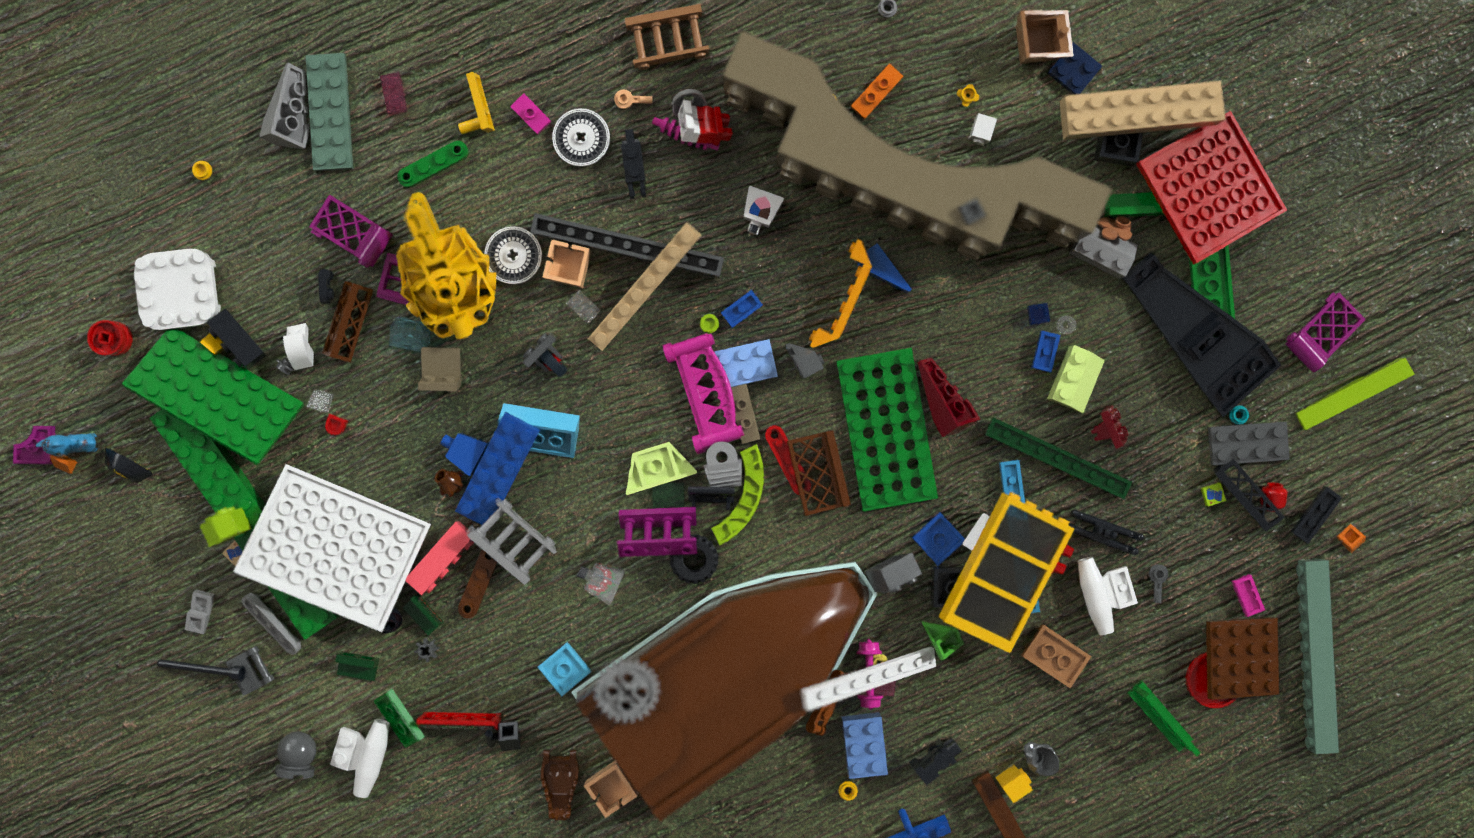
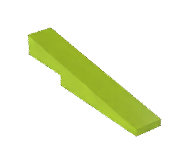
[1295,358,1415,430]

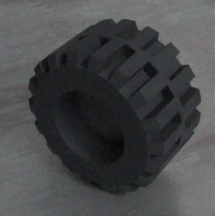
[670,534,718,584]

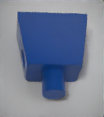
[440,433,489,476]

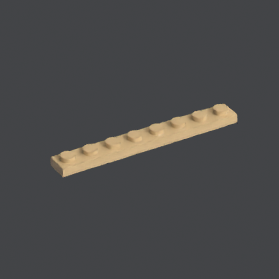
[588,222,701,351]

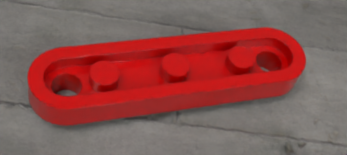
[765,425,811,495]

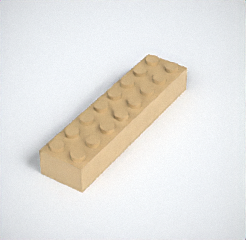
[1059,81,1225,140]

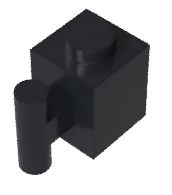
[485,721,521,751]

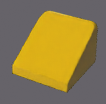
[200,333,224,355]

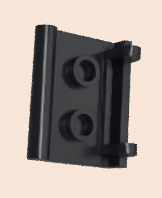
[688,486,735,511]

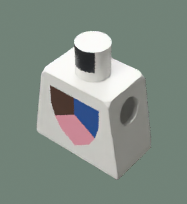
[744,186,784,235]

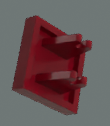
[1091,404,1129,449]

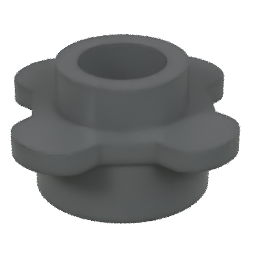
[276,358,296,375]

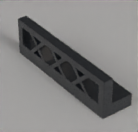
[1213,458,1285,531]

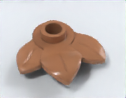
[1097,216,1132,241]

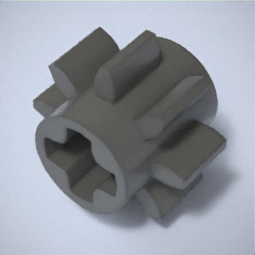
[414,637,440,662]

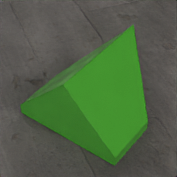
[921,621,964,660]

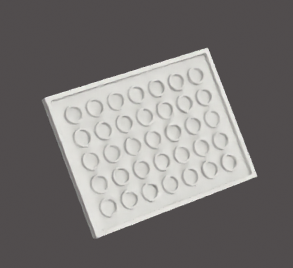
[233,464,431,632]

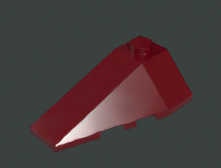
[917,358,980,437]

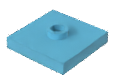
[537,642,592,696]

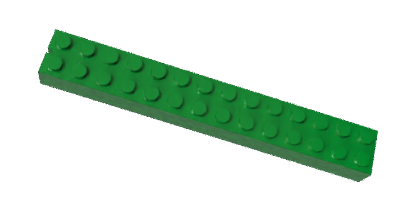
[150,409,341,640]

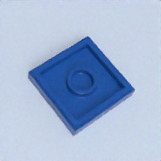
[912,512,965,566]

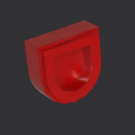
[325,414,349,435]

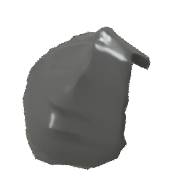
[1024,742,1059,776]

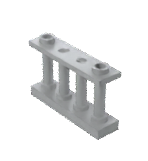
[466,497,557,585]

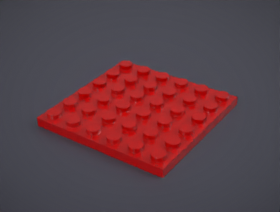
[1136,111,1287,265]

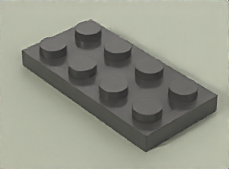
[1208,422,1289,465]

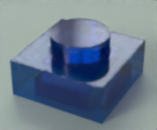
[1027,303,1050,325]

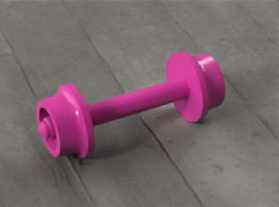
[856,639,883,710]

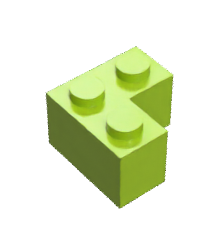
[200,507,252,547]

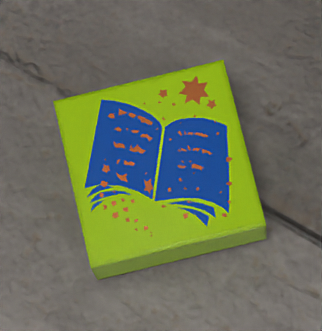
[1201,482,1226,506]

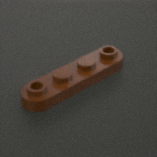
[458,549,498,618]

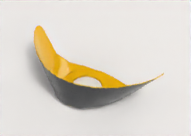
[105,448,153,482]

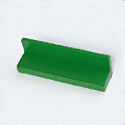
[1104,193,1165,218]

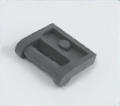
[226,646,275,696]

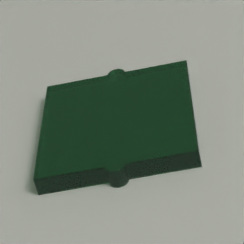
[653,482,684,509]

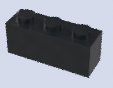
[207,308,266,370]

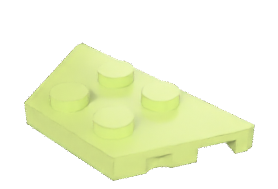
[626,442,697,495]

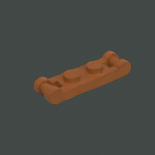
[806,669,849,736]

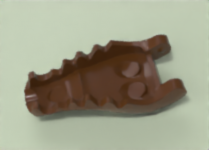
[541,750,579,821]

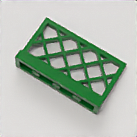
[1127,681,1201,757]

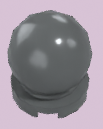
[275,731,317,779]

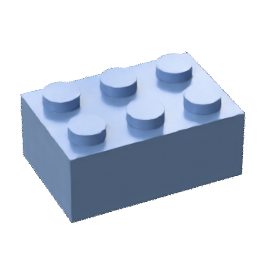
[841,712,888,779]

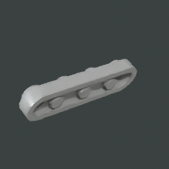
[242,593,301,655]

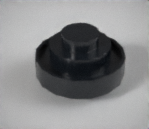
[377,608,403,634]

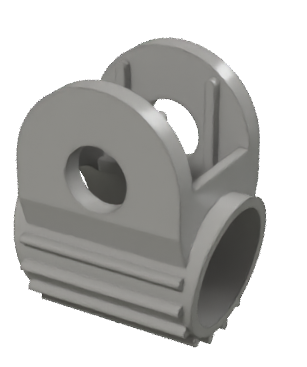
[704,442,742,487]

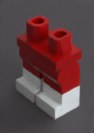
[678,100,732,146]

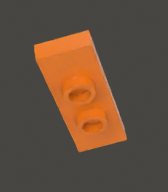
[851,63,903,120]

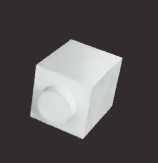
[969,113,997,146]

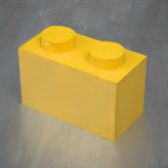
[995,765,1033,803]

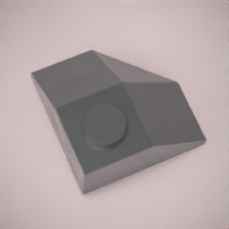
[785,343,825,379]

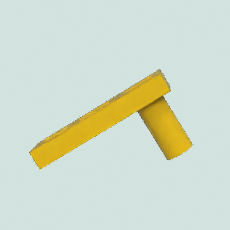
[458,72,495,134]

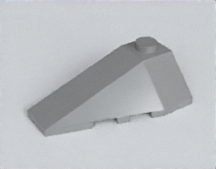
[259,63,309,149]

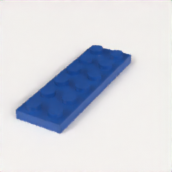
[455,412,540,525]

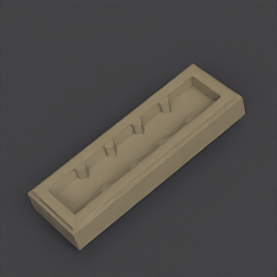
[731,384,760,444]

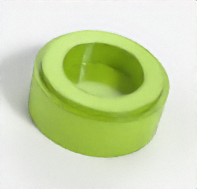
[700,314,719,334]

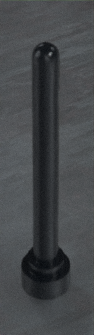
[157,659,246,682]

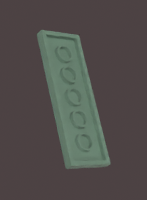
[306,53,353,171]

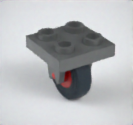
[523,332,567,377]

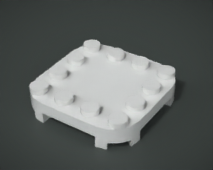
[134,249,221,331]

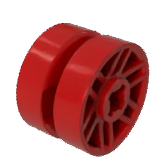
[87,320,133,356]

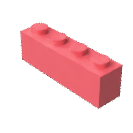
[406,521,474,595]

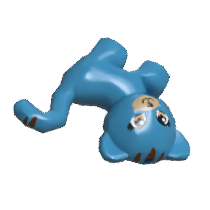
[36,433,98,457]

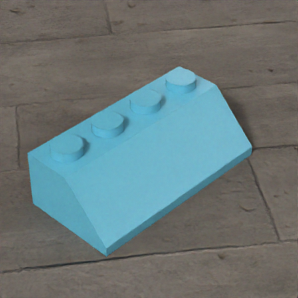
[498,403,580,458]

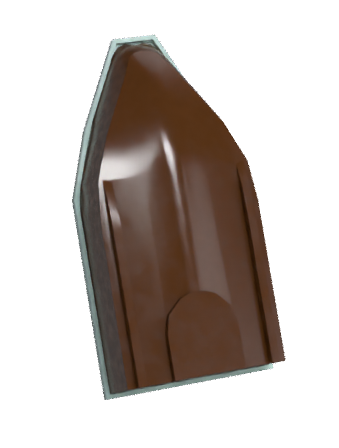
[571,562,878,822]

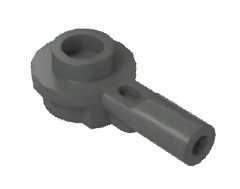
[1149,564,1168,603]

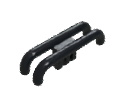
[1068,509,1144,555]

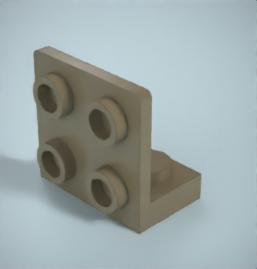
[418,347,461,391]

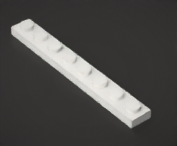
[801,647,936,711]

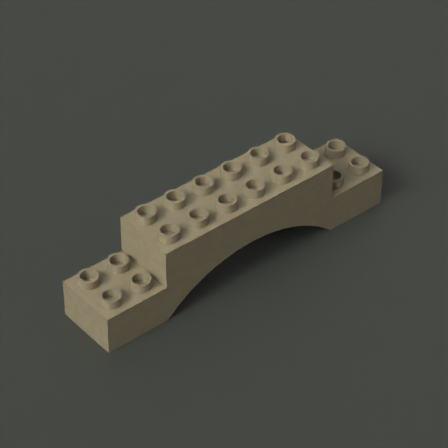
[723,31,1112,260]

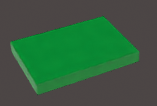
[374,689,425,748]

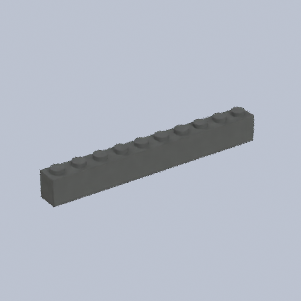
[531,213,724,279]

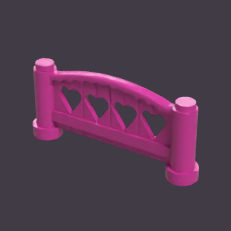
[663,333,744,454]

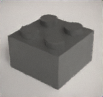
[865,553,922,594]

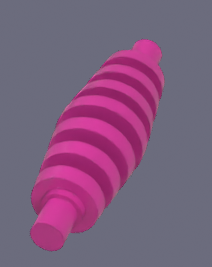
[652,117,720,151]

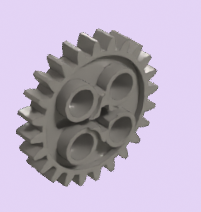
[594,657,660,723]

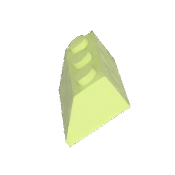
[1047,345,1105,413]

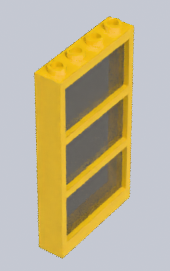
[938,492,1074,653]

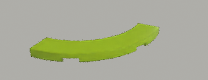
[711,444,764,546]

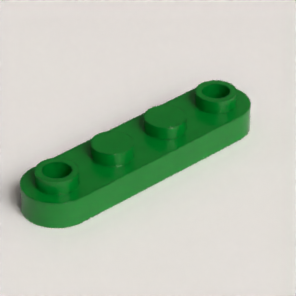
[397,141,469,188]

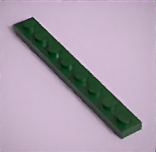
[984,417,1132,499]

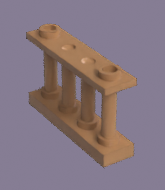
[625,4,709,70]

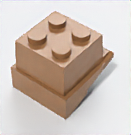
[1016,10,1073,64]

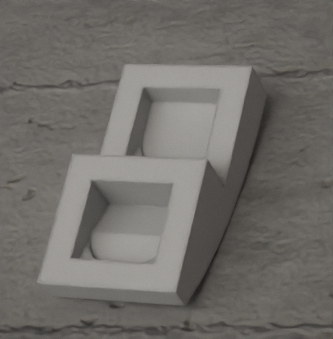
[185,590,214,634]

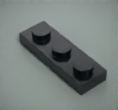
[1290,486,1342,544]

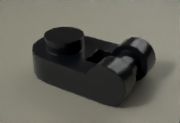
[318,269,334,304]

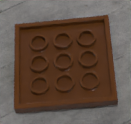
[1206,617,1279,700]

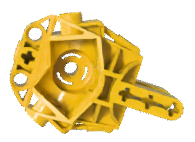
[396,192,496,339]

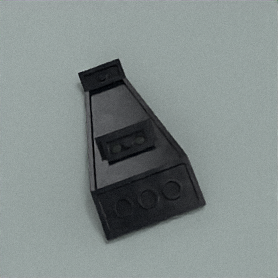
[1122,252,1281,417]

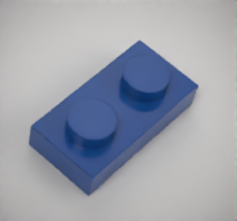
[721,290,763,328]
[1031,331,1061,373]

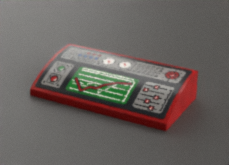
[416,712,501,730]

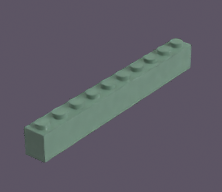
[1296,559,1339,754]

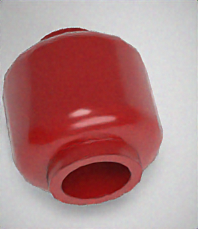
[1260,482,1288,512]

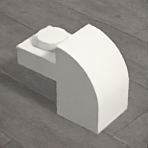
[283,323,314,370]

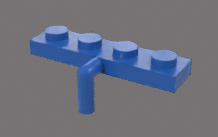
[888,809,951,838]

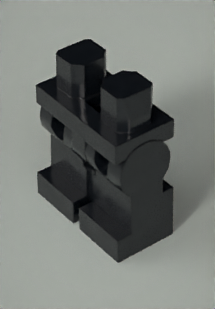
[909,737,962,786]

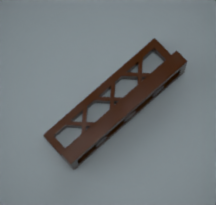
[322,281,373,363]
[971,771,1026,838]

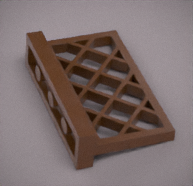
[787,430,851,516]

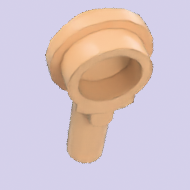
[614,89,653,109]

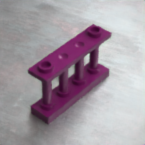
[617,507,697,557]

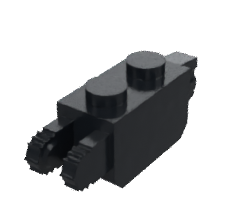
[621,129,646,199]

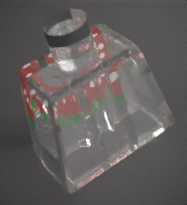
[577,563,626,605]

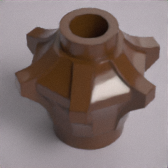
[434,469,463,497]

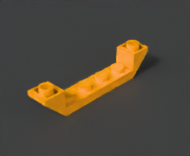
[809,239,872,348]

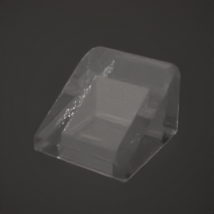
[307,389,334,413]

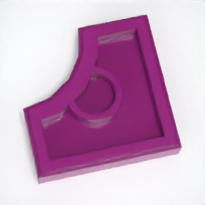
[13,426,55,464]

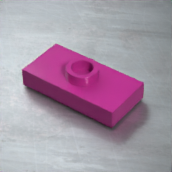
[510,93,551,135]
[1231,574,1265,617]

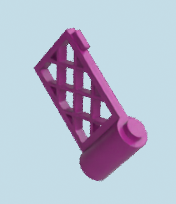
[309,195,393,268]
[1285,292,1366,372]

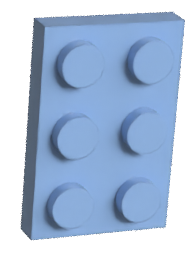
[715,339,778,387]

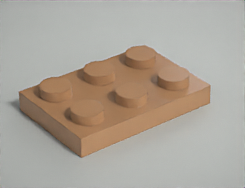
[1021,624,1091,688]

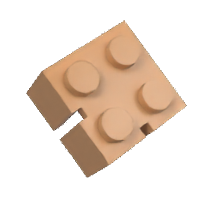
[543,240,591,288]
[584,761,639,818]

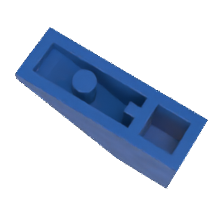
[857,243,912,293]

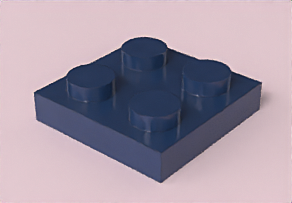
[1047,42,1102,95]

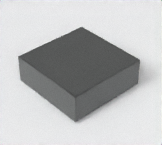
[958,198,986,226]

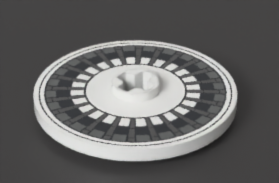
[552,109,610,167]
[484,227,542,284]

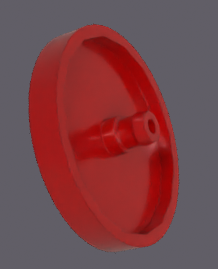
[1186,653,1237,708]

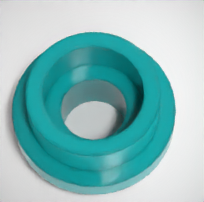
[1229,405,1249,424]

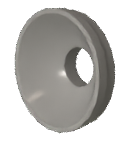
[672,89,707,118]

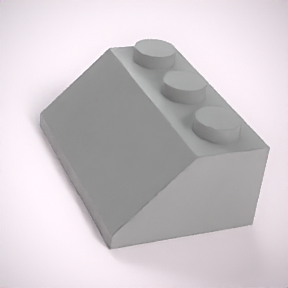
[1069,224,1138,279]

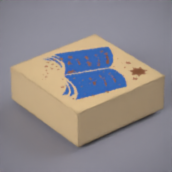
[222,541,243,567]

